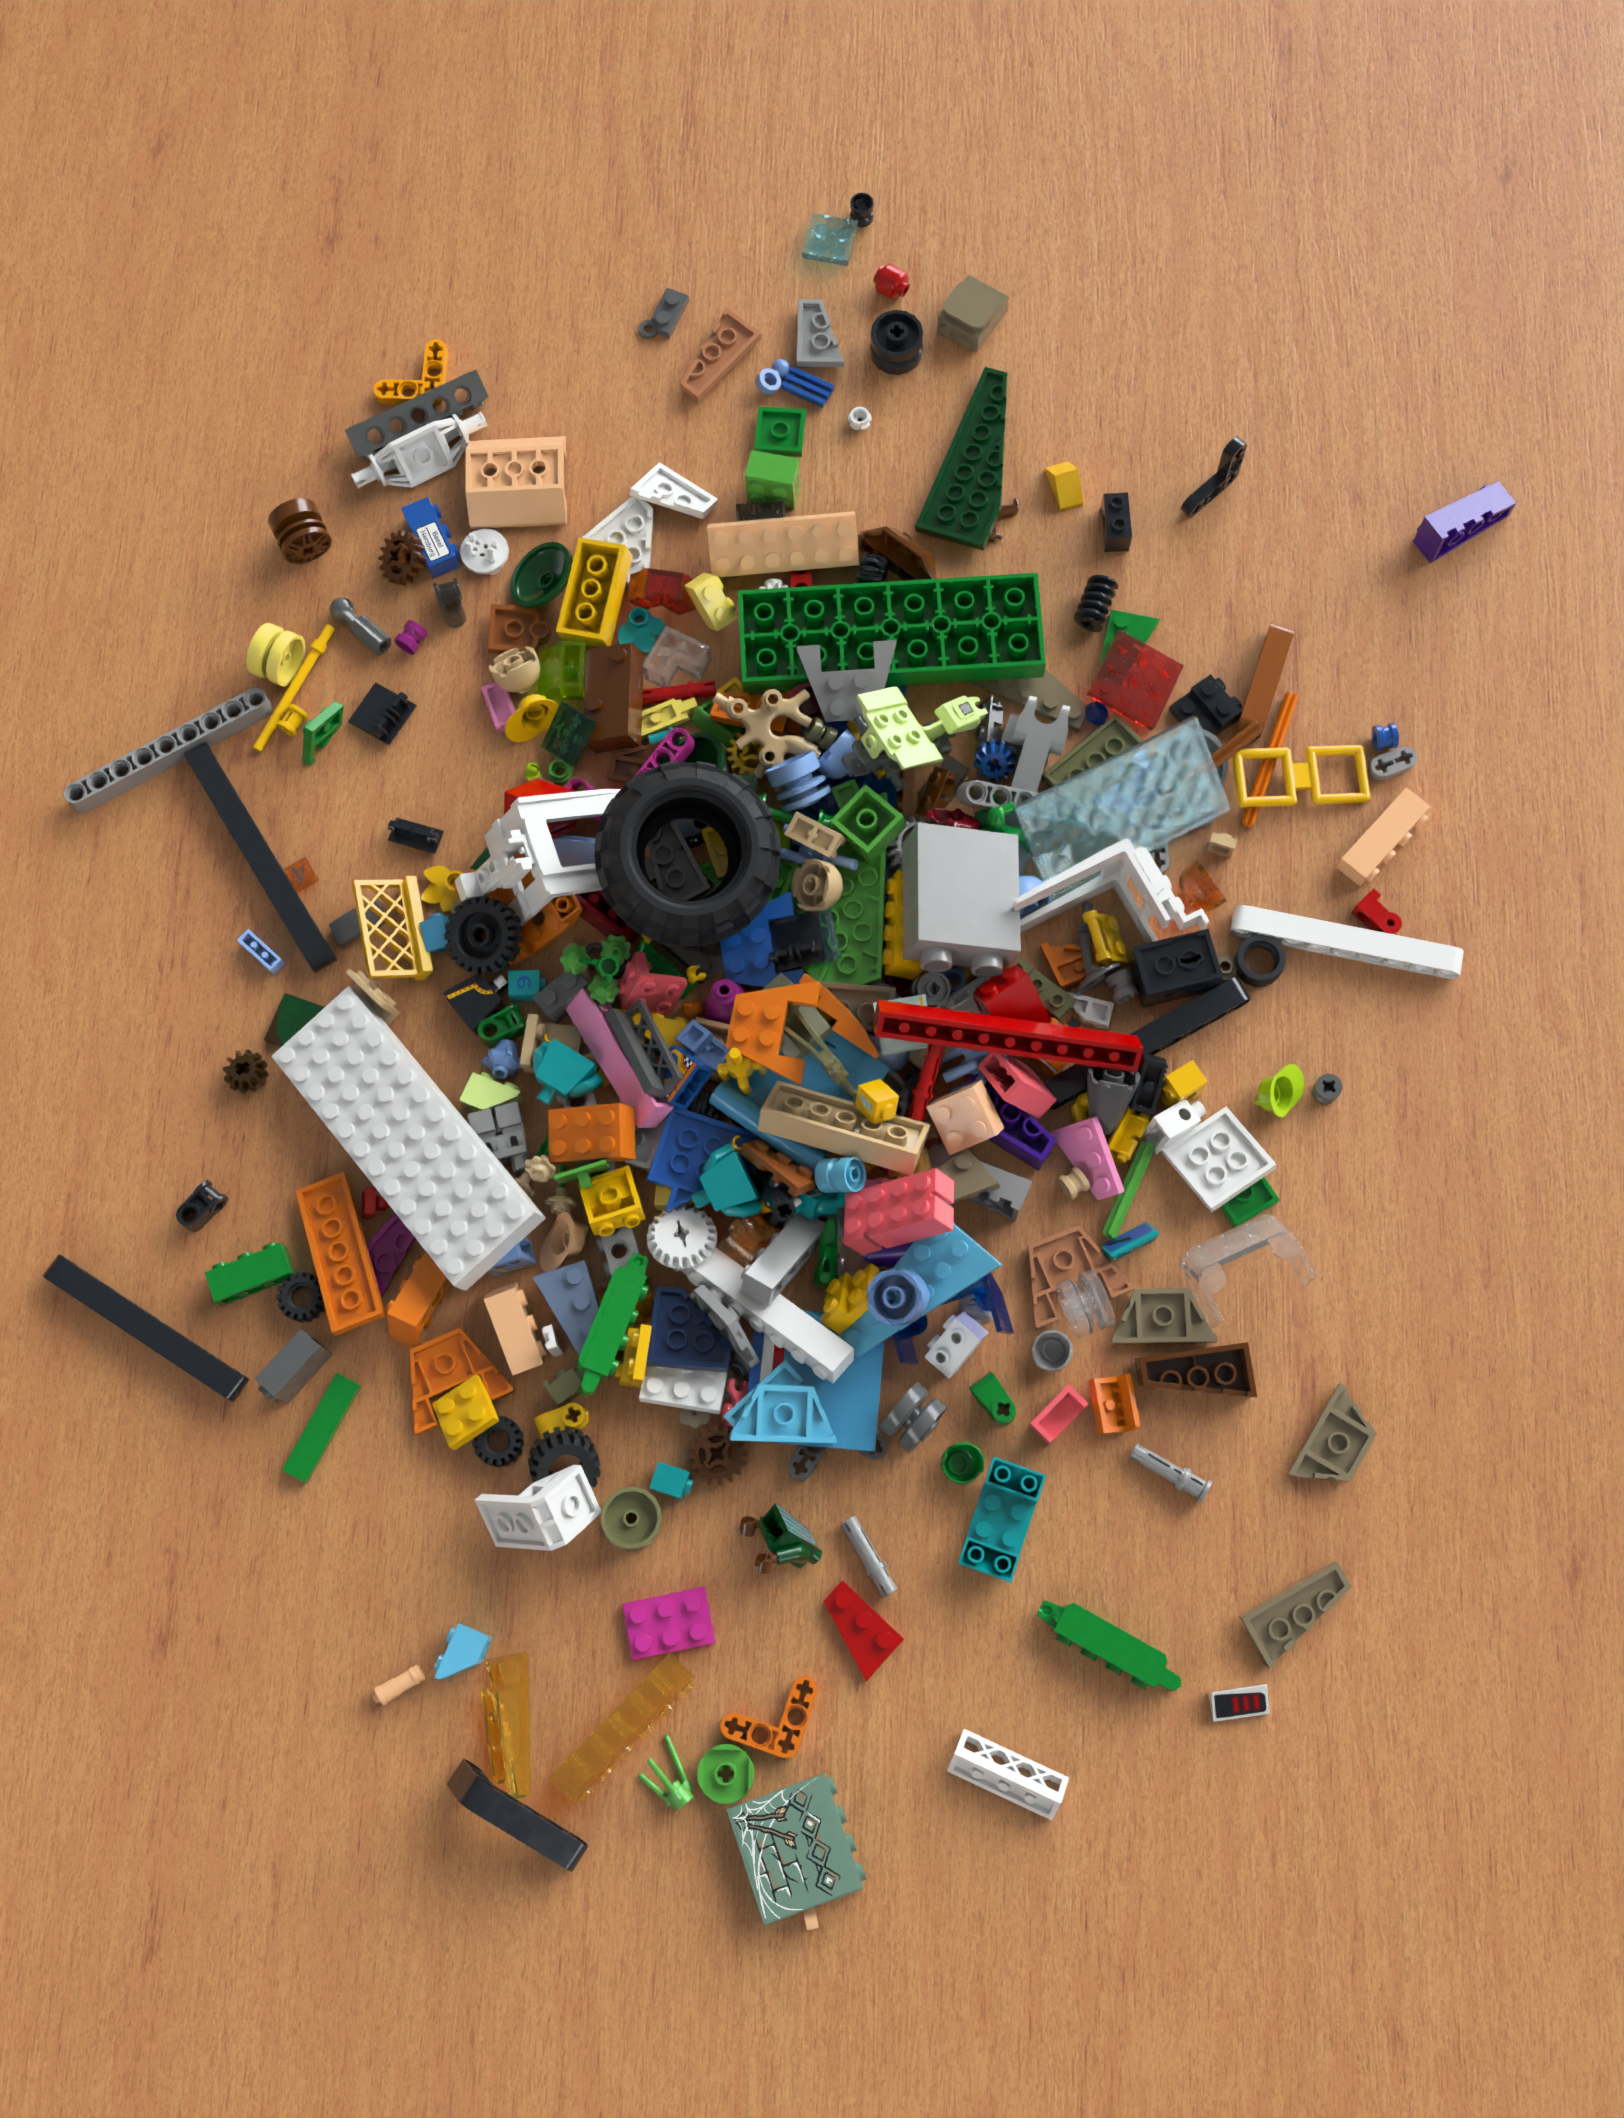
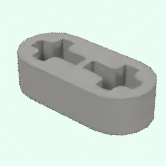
[1368,747,1417,781]

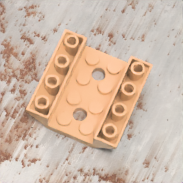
[466,436,567,529]

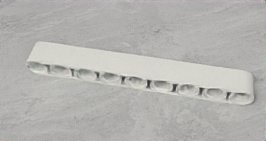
[1230,905,1464,979]

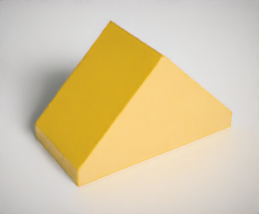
[1045,461,1084,511]

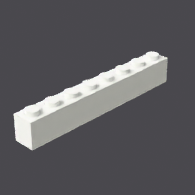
[672,1231,854,1383]

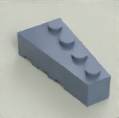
[533,1261,616,1360]

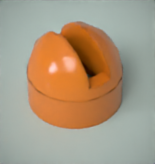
[682,1000,703,1020]

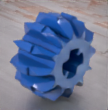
[973,739,1017,784]

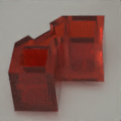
[627,568,696,615]

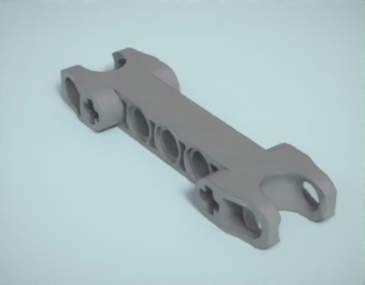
[1004,696,1070,876]

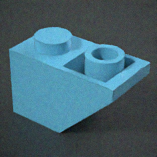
[434,1623,493,1680]

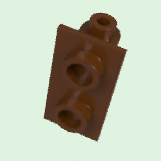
[915,766,957,817]

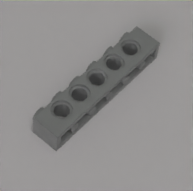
[344,370,489,460]

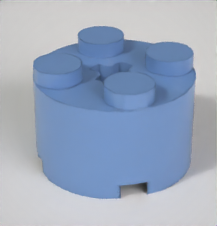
[867,1269,930,1325]

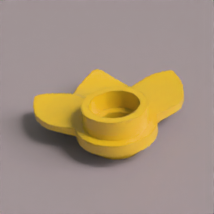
[421,865,465,912]

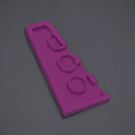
[367,1213,416,1298]

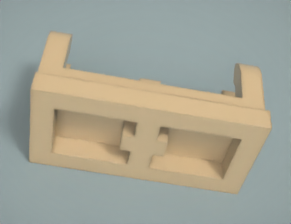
[784,811,847,859]

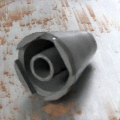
[1087,1066,1141,1137]

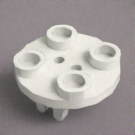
[460,529,509,575]

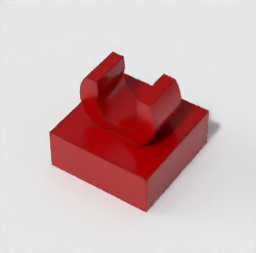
[361,1187,388,1219]

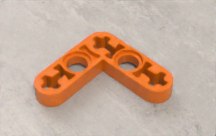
[720,1676,818,1758]

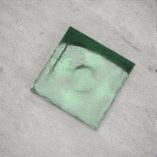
[540,701,597,767]

